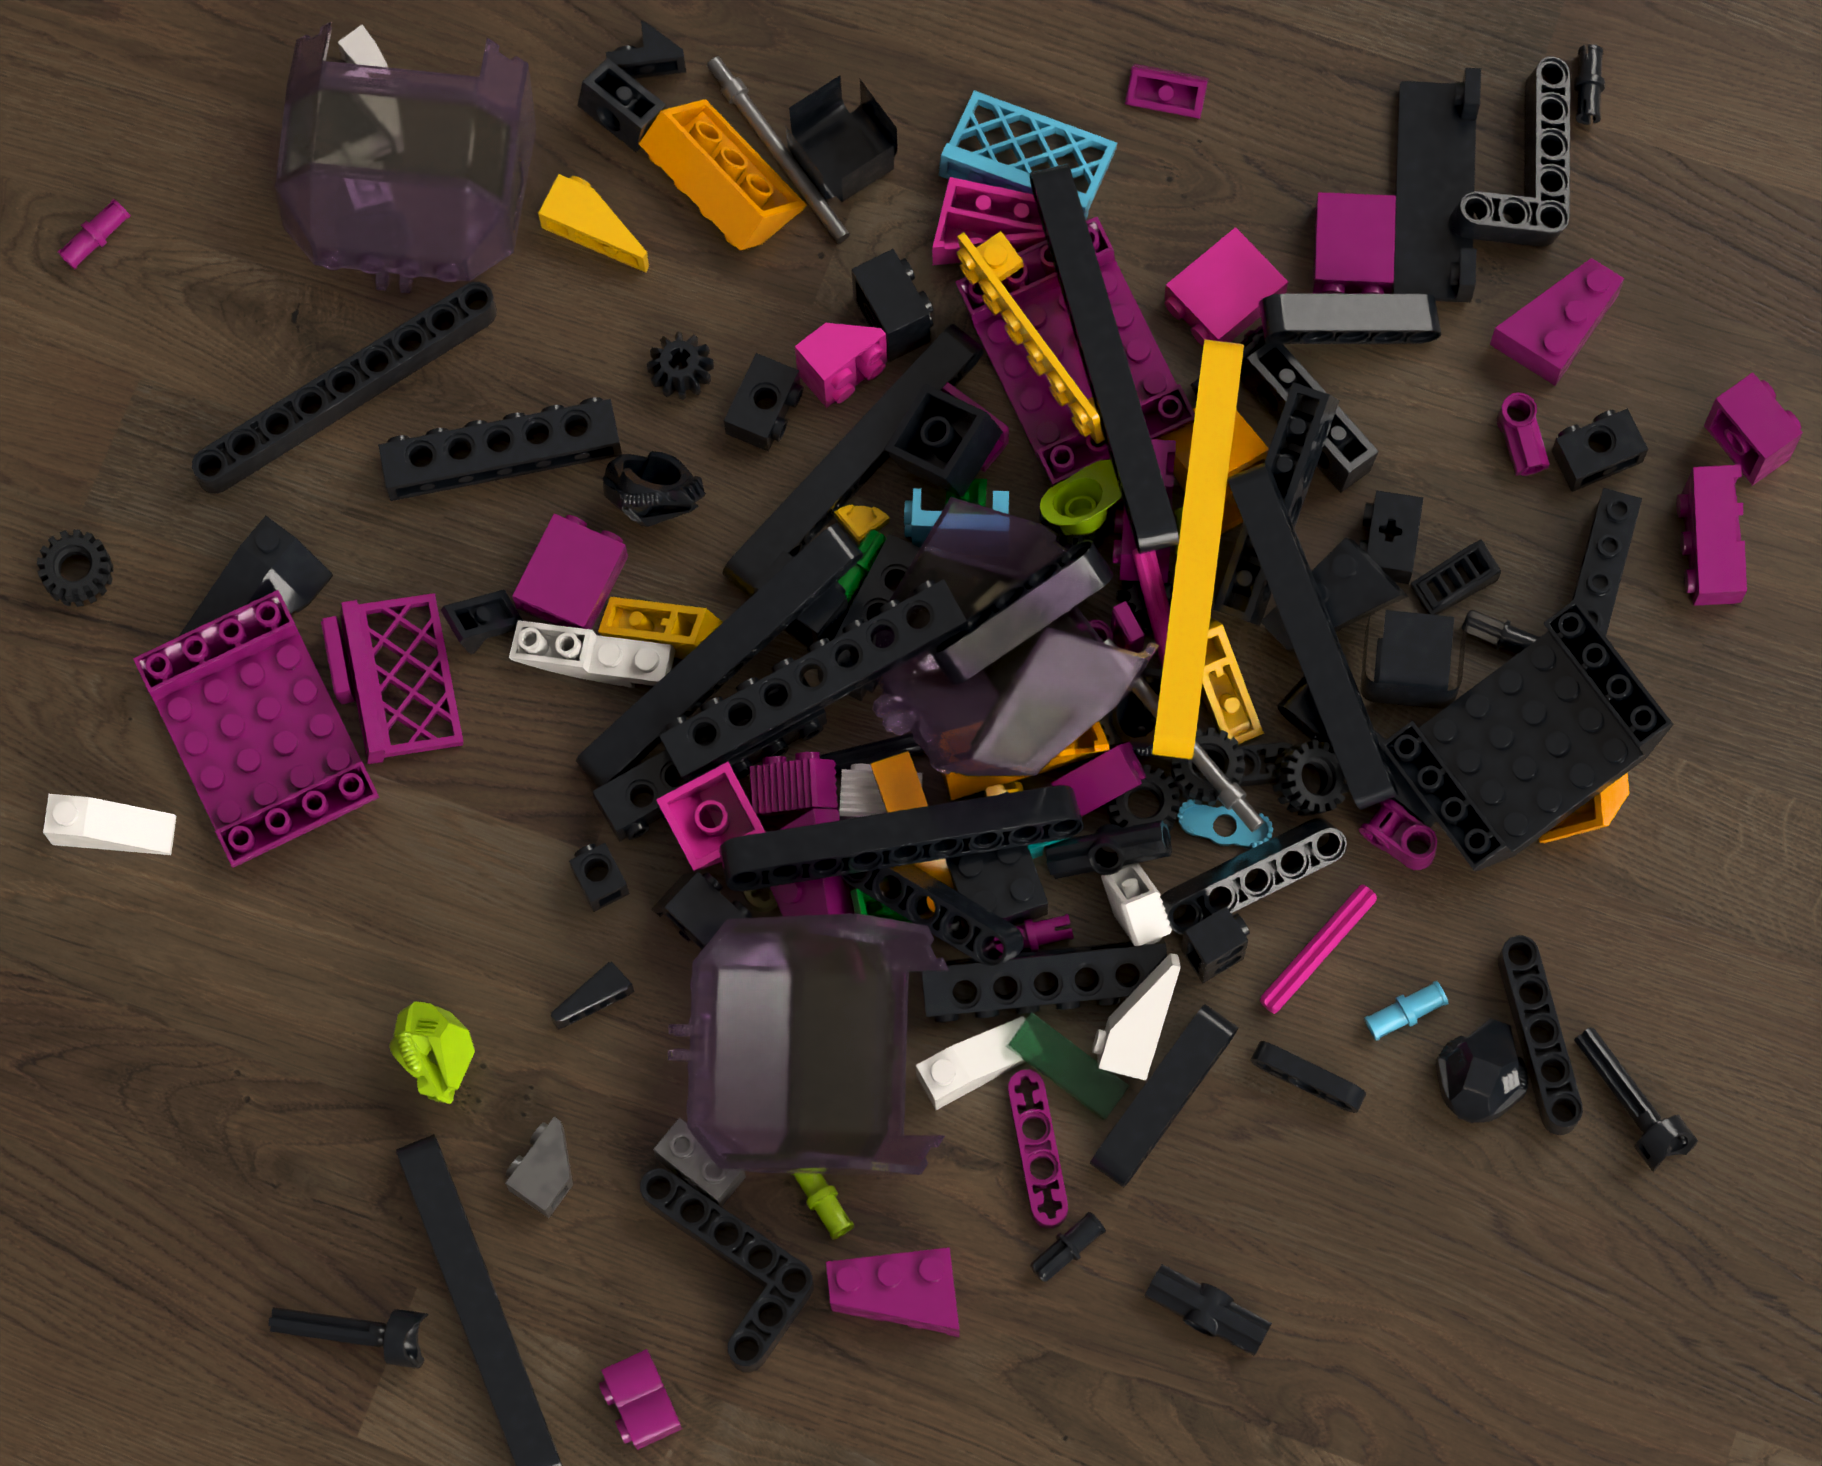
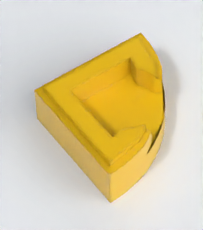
[834,505,890,545]
[983,781,1024,797]

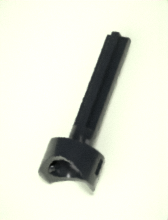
[1574,1027,1698,1172]
[268,1307,428,1368]

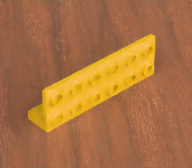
[956,231,1105,444]

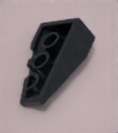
[178,516,333,637]

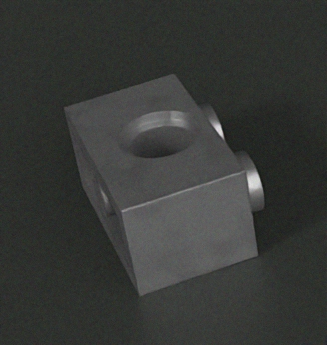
[653,1118,746,1207]

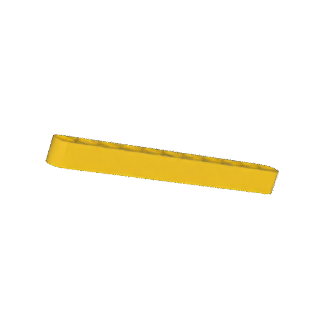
[1152,339,1244,760]

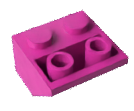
[795,323,887,408]

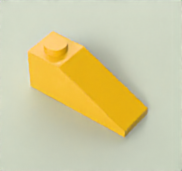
[538,174,649,273]
[598,596,723,659]
[1201,617,1264,744]

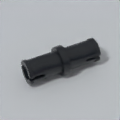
[1574,44,1605,125]

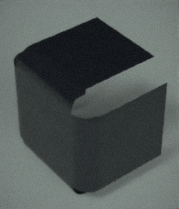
[786,75,898,202]
[1360,610,1467,709]

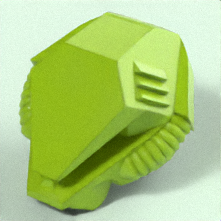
[389,1002,475,1104]

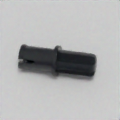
[1462,610,1540,654]
[1030,1212,1106,1282]

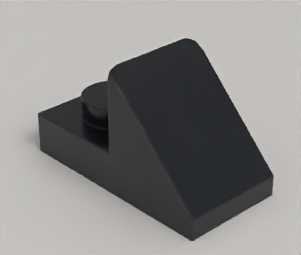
[606,20,686,79]
[441,590,523,654]

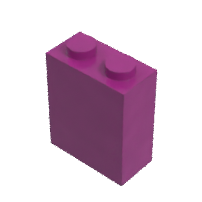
[1313,192,1396,294]
[512,513,628,630]

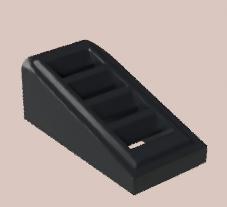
[1410,539,1501,615]
[550,961,634,1030]

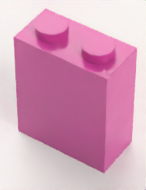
[1164,227,1288,346]

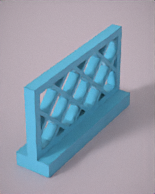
[939,90,1117,220]

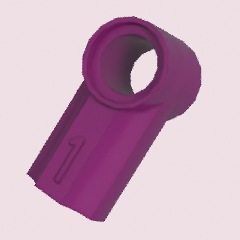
[1497,392,1550,476]

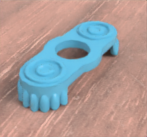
[1177,799,1273,849]

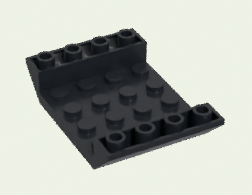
[1380,599,1674,872]

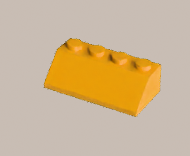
[639,99,807,251]

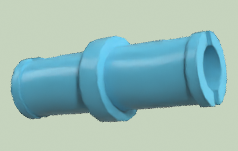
[1364,980,1449,1041]

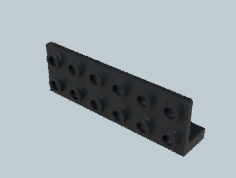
[1393,68,1481,303]

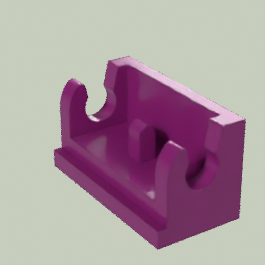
[1051,741,1146,817]

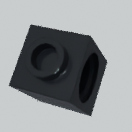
[569,843,630,912]

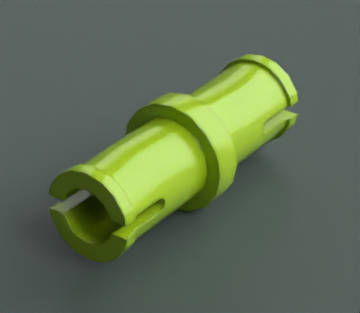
[790,1157,854,1240]

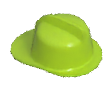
[1039,460,1121,535]

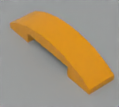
[870,751,955,912]

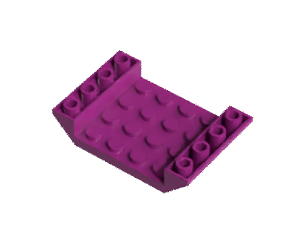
[955,216,1195,486]
[133,590,380,868]

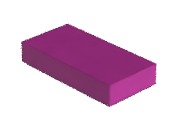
[1111,601,1145,664]
[321,616,355,705]

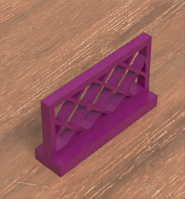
[340,593,464,764]

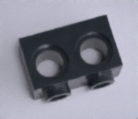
[1181,906,1250,983]

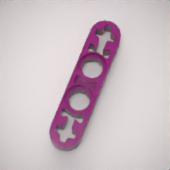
[1008,1070,1068,1229]

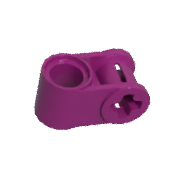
[1359,799,1437,870]

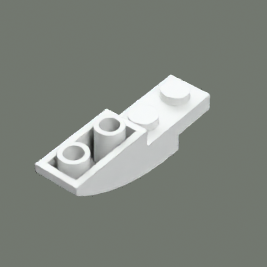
[509,620,676,688]

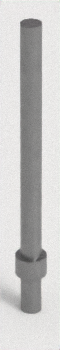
[707,56,850,243]
[1097,639,1264,832]

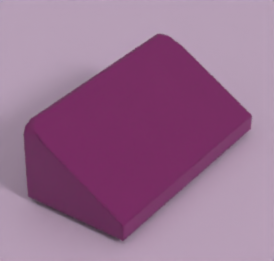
[1125,64,1209,119]

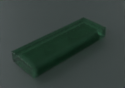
[1006,1012,1129,1120]

